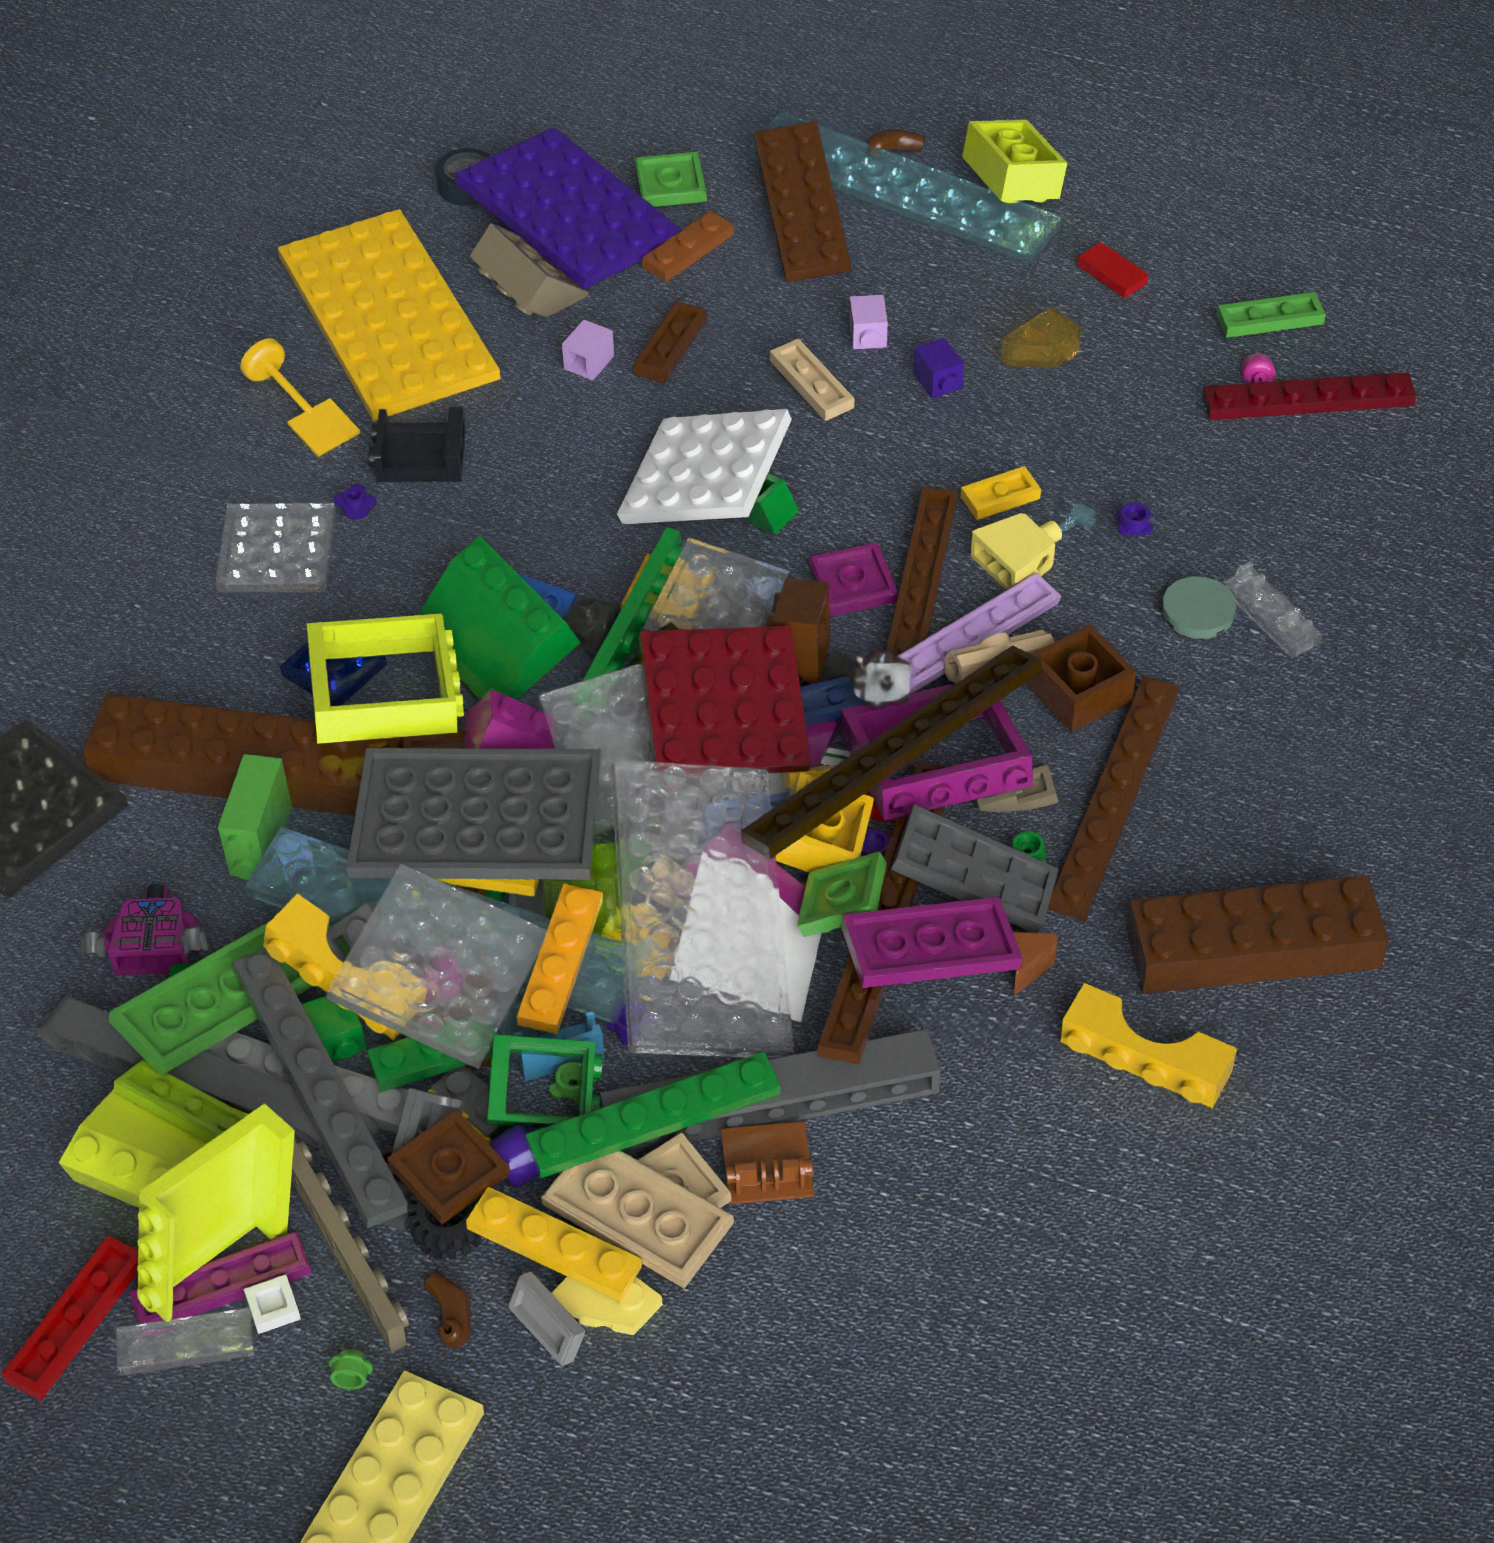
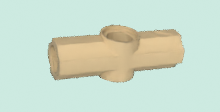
[944,630,1055,683]

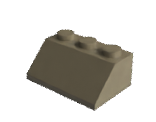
[470,223,589,317]

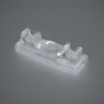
[1223,562,1322,658]

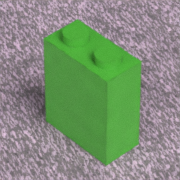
[218,754,292,881]

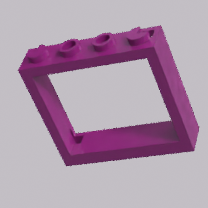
[841,683,1033,821]

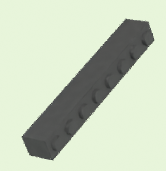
[600,1029,941,1154]

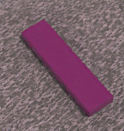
[129,1231,312,1334]

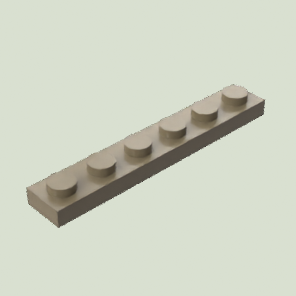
[291,1139,409,1353]

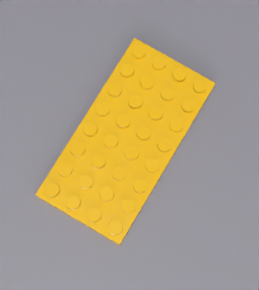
[278,209,501,421]

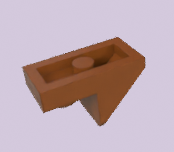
[1013,932,1057,994]

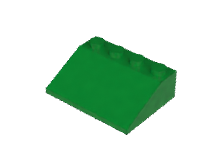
[418,535,581,700]

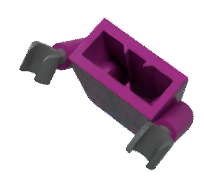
[80,884,209,976]

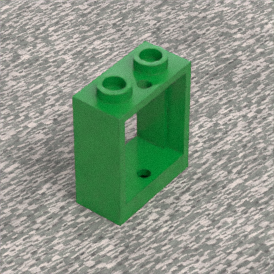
[486,1035,603,1129]

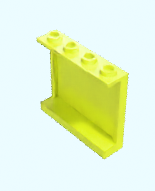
[137,1103,295,1322]

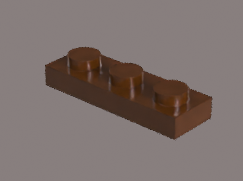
[633,301,707,384]

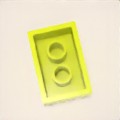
[962,120,1067,203]

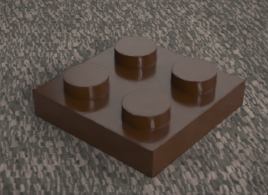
[388,1109,510,1225]

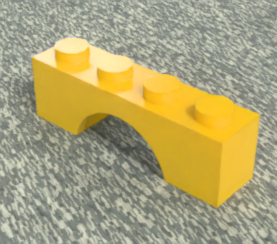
[263,893,428,1040]
[1060,983,1237,1109]

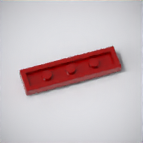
[2,1235,138,1401]

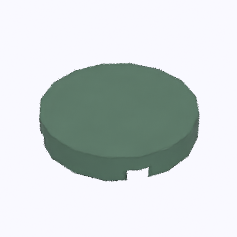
[1162,576,1236,639]

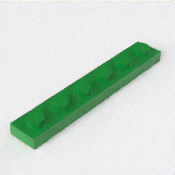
[571,527,685,726]
[526,1051,781,1178]

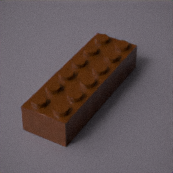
[1126,875,1389,994]

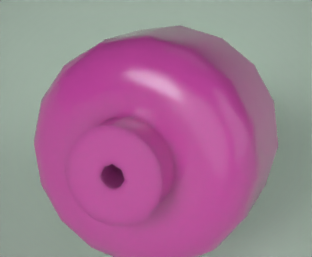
[1240,353,1276,383]

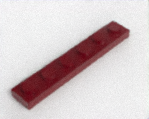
[1203,372,1417,420]

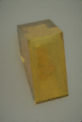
[1002,307,1081,368]

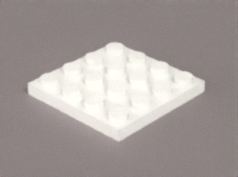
[617,409,792,524]

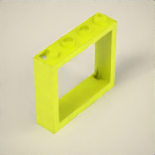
[307,614,464,744]

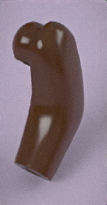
[866,129,926,160]
[424,1271,471,1349]

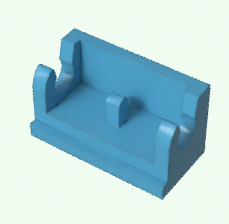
[513,1010,605,1081]

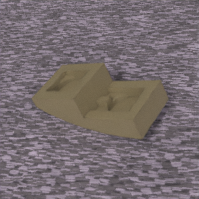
[977,764,1059,812]

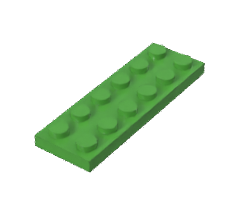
[109,921,356,1076]

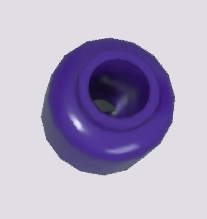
[489,1124,539,1187]

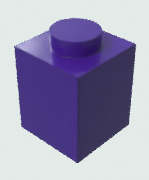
[913,337,964,398]

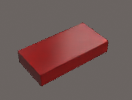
[1077,242,1149,298]

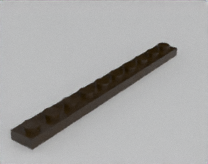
[740,645,1042,859]

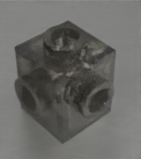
[563,598,620,654]
[850,650,911,707]

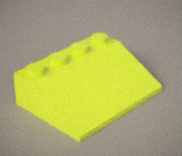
[59,1089,249,1208]

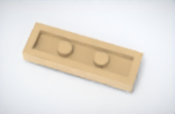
[770,338,854,421]

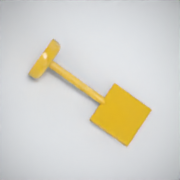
[240,338,360,457]

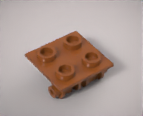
[721,1121,814,1205]

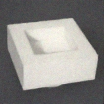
[244,1275,301,1334]

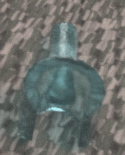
[1058,503,1096,533]

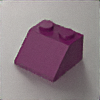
[466,689,556,749]

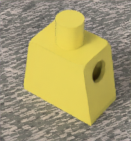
[971,513,1062,590]

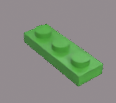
[1217,292,1326,338]

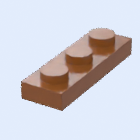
[642,210,734,283]

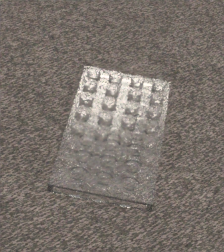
[611,759,794,1059]

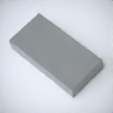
[508,1271,586,1366]

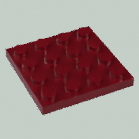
[638,626,811,778]

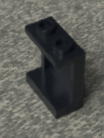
[368,407,466,482]

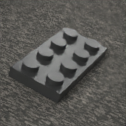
[891,804,1058,933]

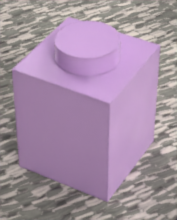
[849,295,888,349]
[562,320,614,380]

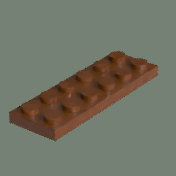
[754,121,851,283]

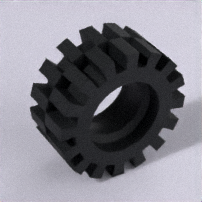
[407,1194,482,1260]

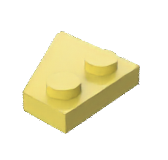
[551,1277,663,1335]

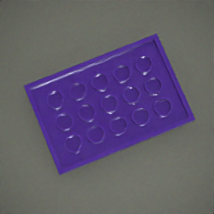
[455,127,682,289]

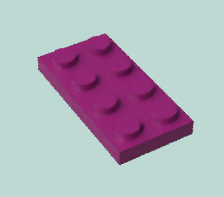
[841,897,1023,988]

